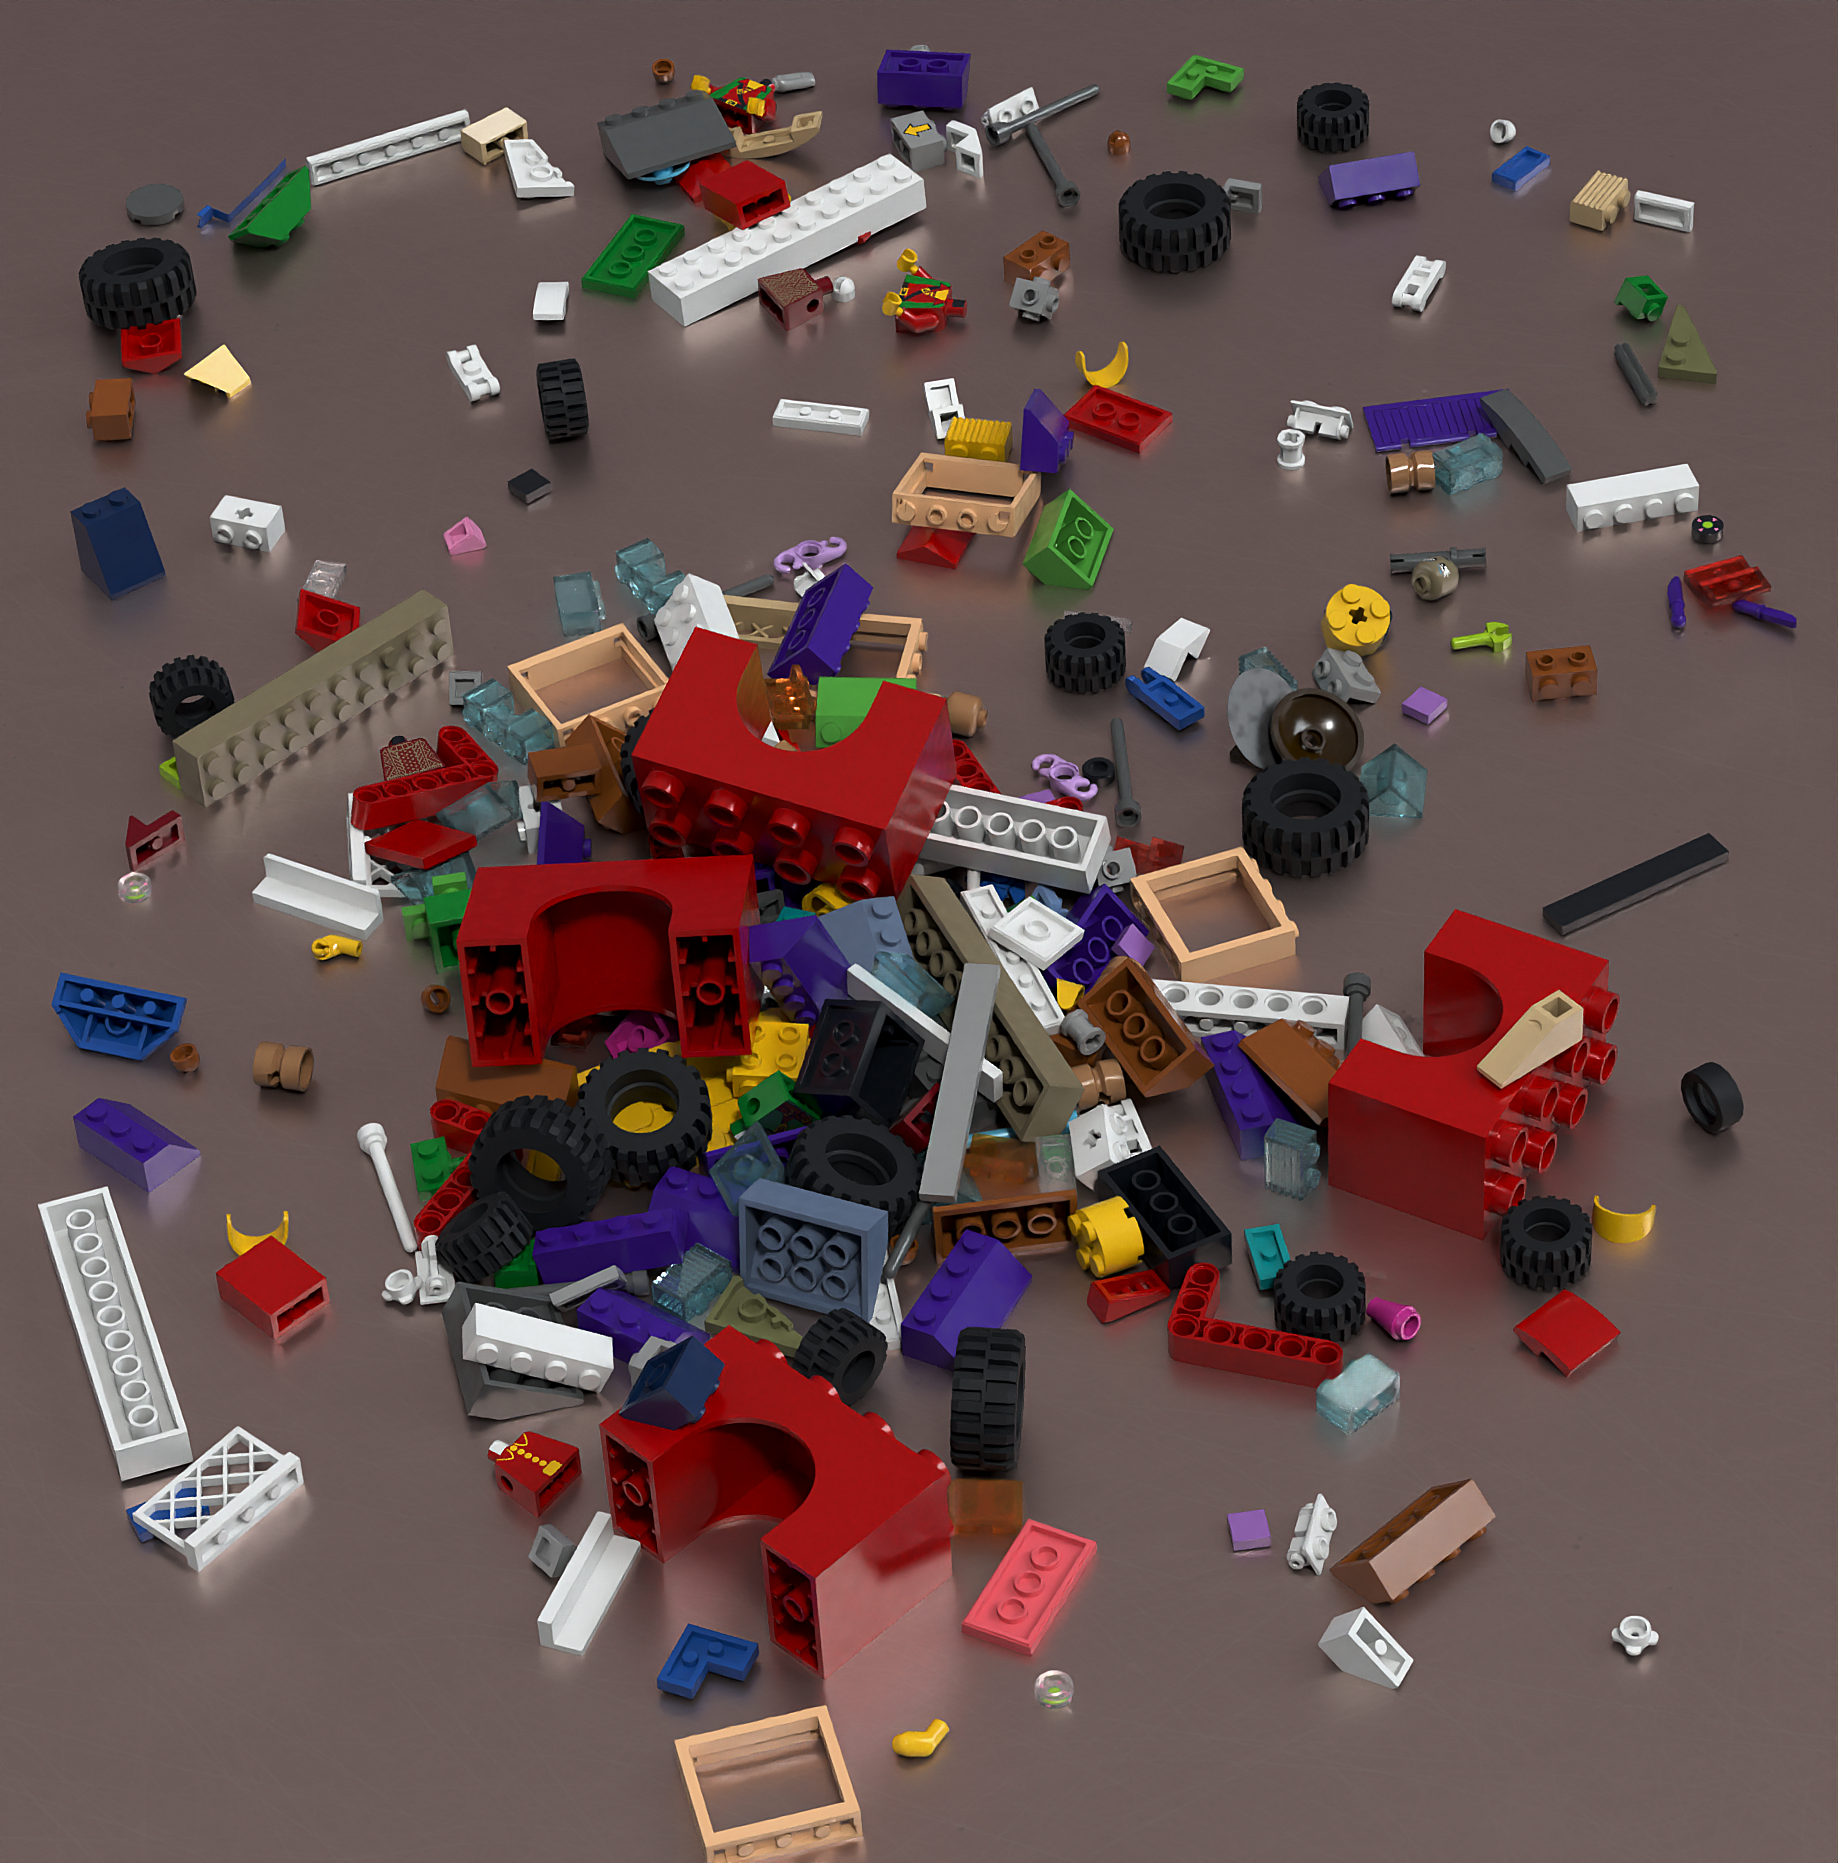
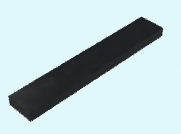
[1543,833,1729,935]

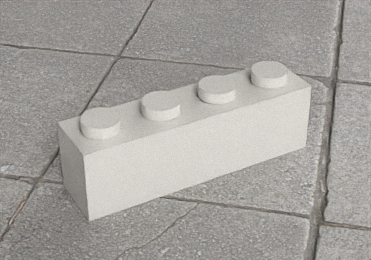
[1566,464,1699,532]
[462,1303,614,1393]

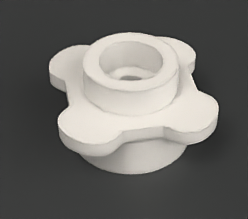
[382,1269,424,1305]
[1612,1616,1659,1655]

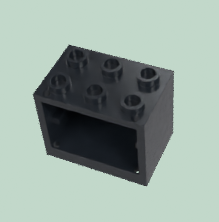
[792,999,925,1128]

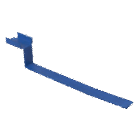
[197,158,286,228]

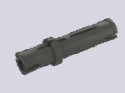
[1390,547,1487,574]

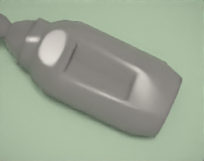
[771,72,815,93]

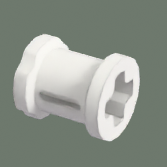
[1277,429,1305,470]

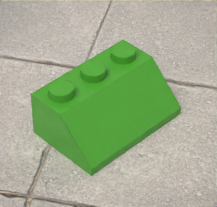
[1022,489,1114,590]
[815,677,917,748]

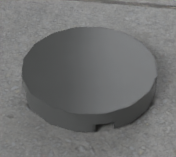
[126,184,184,226]

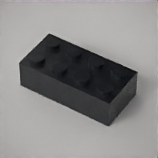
[1097,1145,1232,1290]

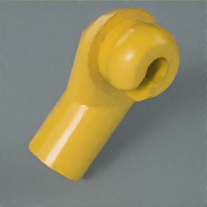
[311,934,363,960]
[892,1719,949,1757]

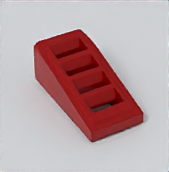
[1087,1269,1171,1323]

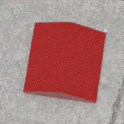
[672,153,732,204]
[121,318,182,374]
[896,525,976,570]
[295,589,360,652]

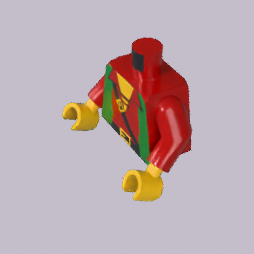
[690,75,777,135]
[882,248,967,334]

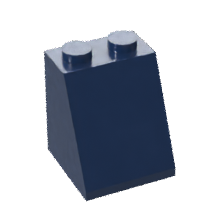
[70,487,166,601]

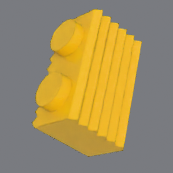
[944,416,1013,463]

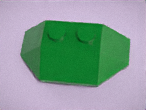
[228,165,311,248]

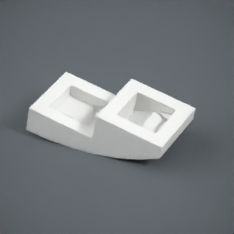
[533,282,569,320]

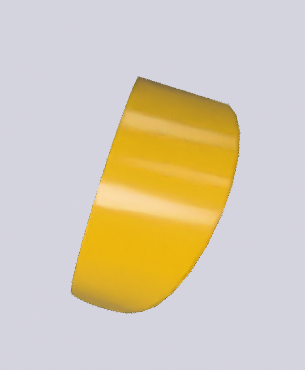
[1075,341,1128,388]
[1057,978,1085,1013]
[1592,1195,1656,1244]
[226,1211,288,1256]

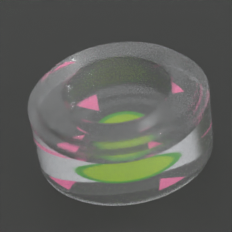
[117,872,152,903]
[1035,1670,1074,1709]

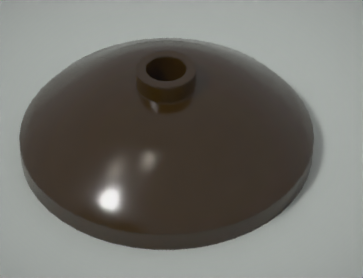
[1270,688,1364,772]

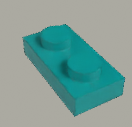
[1244,1224,1291,1290]

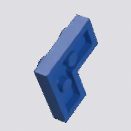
[657,1623,759,1699]

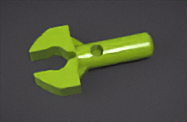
[1450,622,1512,653]

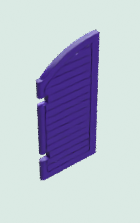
[1363,389,1509,452]

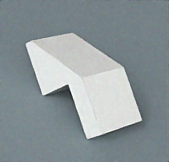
[946,120,983,178]
[923,378,965,440]
[1143,618,1210,682]

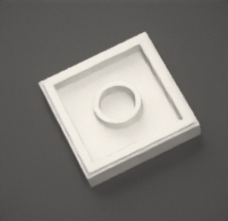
[988,896,1085,971]

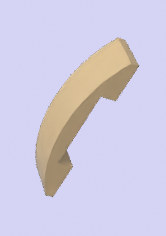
[717,111,823,158]

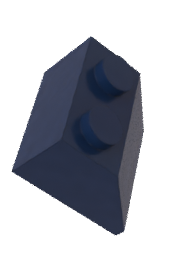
[619,1335,725,1430]

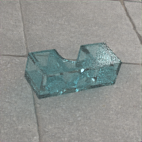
[614,538,686,615]
[462,678,555,765]

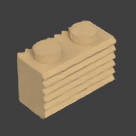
[460,107,528,165]
[1570,170,1631,232]

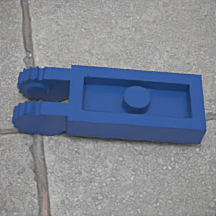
[1125,667,1205,730]

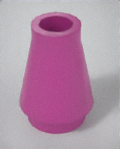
[1366,1297,1421,1340]

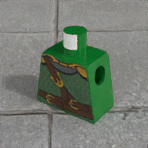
[730,1070,821,1142]

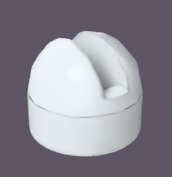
[1490,119,1516,143]
[831,276,855,302]

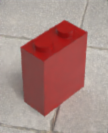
[699,160,791,230]
[216,1236,330,1341]

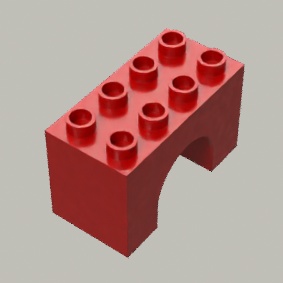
[631,627,957,902]
[456,854,765,1067]
[1328,909,1620,1241]
[599,1325,954,1680]

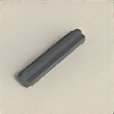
[1614,343,1658,406]

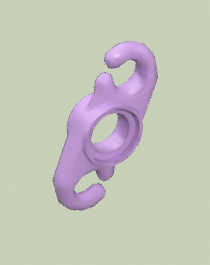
[773,537,847,574]
[1031,754,1098,801]

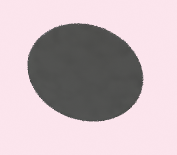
[1227,668,1293,769]

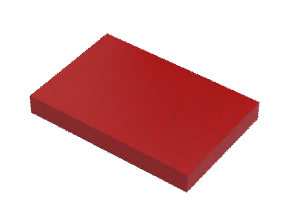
[1064,385,1173,454]
[364,819,478,870]

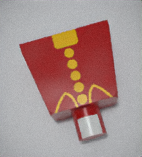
[487,1431,582,1518]

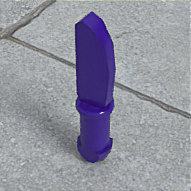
[1667,576,1686,629]
[1732,598,1797,628]

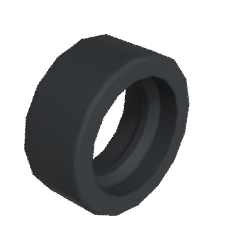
[1681,1062,1744,1133]

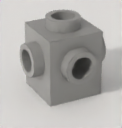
[1009,276,1059,322]
[1092,845,1137,893]

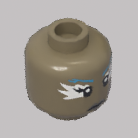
[1412,556,1459,601]

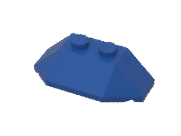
[51,973,187,1062]

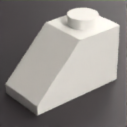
[1318,1607,1414,1689]

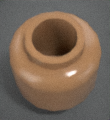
[944,691,988,737]

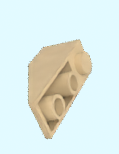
[1477,990,1583,1089]

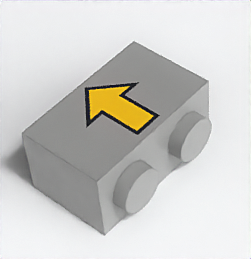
[890,110,947,172]

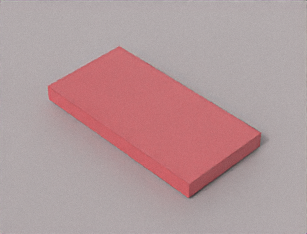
[961,1519,1097,1657]

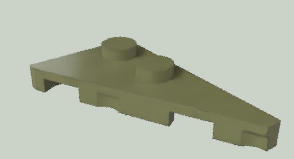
[1658,305,1717,384]
[704,1275,803,1358]

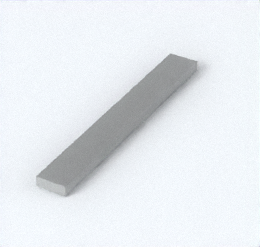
[919,963,1001,1203]

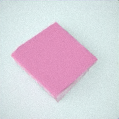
[443,516,487,555]

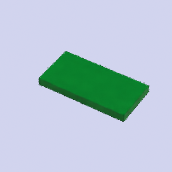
[581,214,685,299]

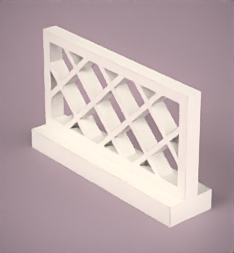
[346,793,432,898]
[132,1426,304,1572]

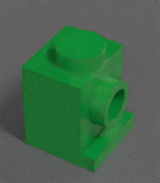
[1614,275,1668,321]
[488,1239,540,1289]

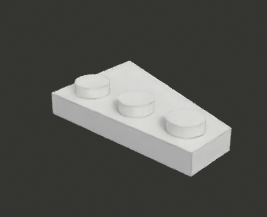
[503,139,575,199]

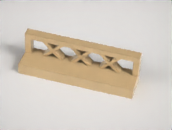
[723,595,799,650]

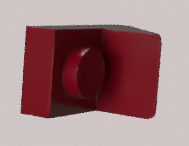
[125,810,185,872]

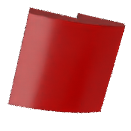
[1513,1289,1621,1377]

